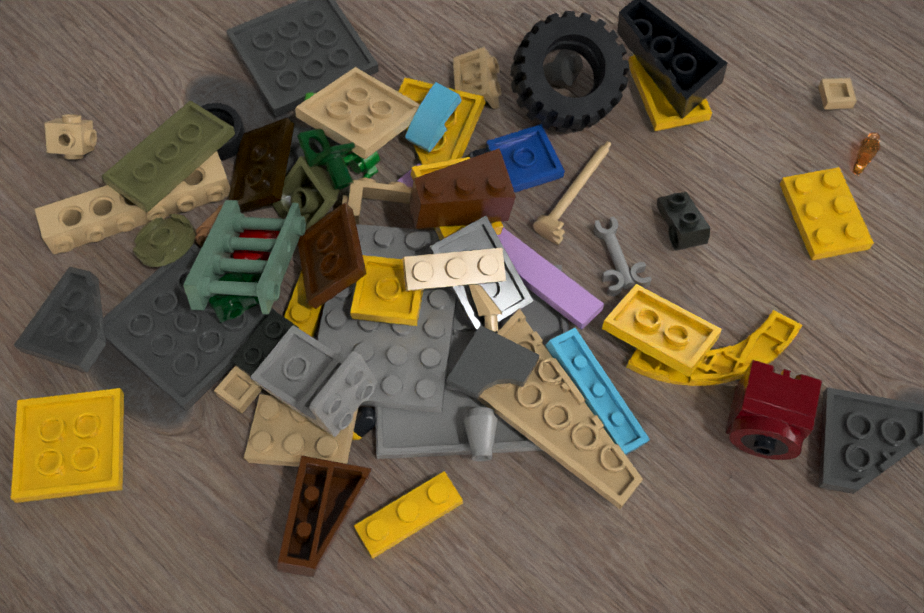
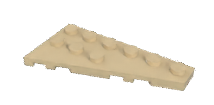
[477,308,643,510]

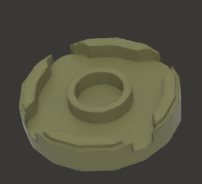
[133,214,196,267]

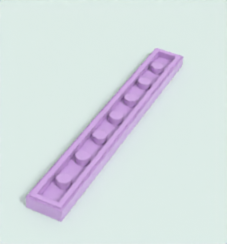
[397,163,604,330]

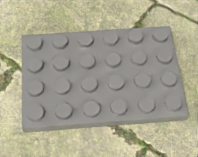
[317,224,457,413]

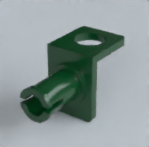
[297,129,355,190]

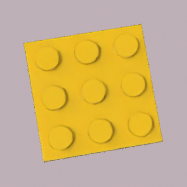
[11,388,124,503]

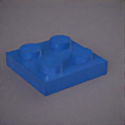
[486,124,565,192]

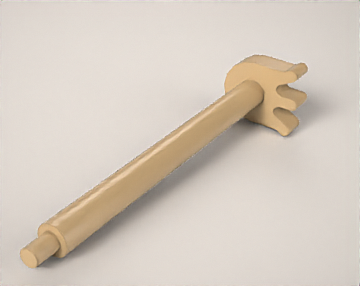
[533,141,611,245]

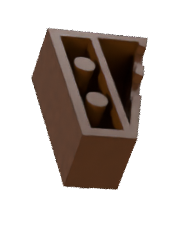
[409,148,516,229]
[277,455,372,577]

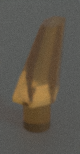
[853,132,880,175]

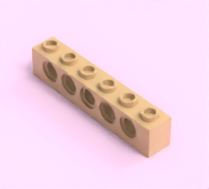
[35,151,231,255]

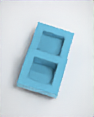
[405,82,462,153]

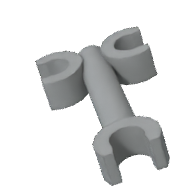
[594,216,652,296]

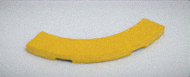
[626,310,803,386]

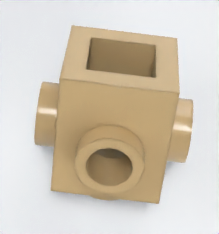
[45,114,97,159]

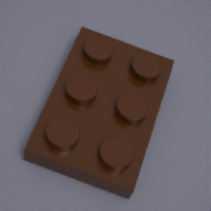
[298,202,367,309]

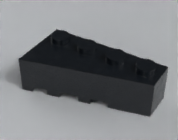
[617,0,728,119]

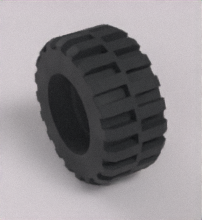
[510,11,629,133]

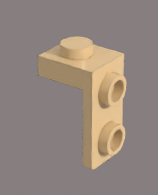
[342,178,412,224]

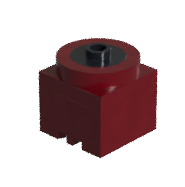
[725,360,822,460]

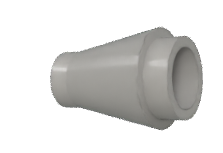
[464,407,498,461]

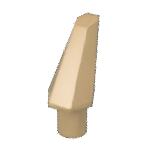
[469,285,502,332]

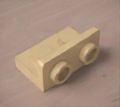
[453,47,501,109]

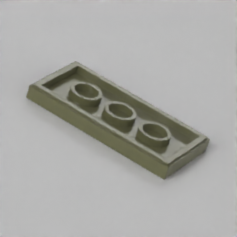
[101,100,235,212]

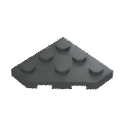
[13,267,106,373]
[818,387,924,494]

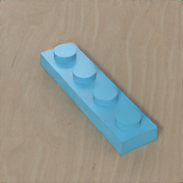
[545,328,650,455]

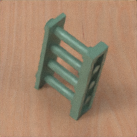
[183,200,306,314]

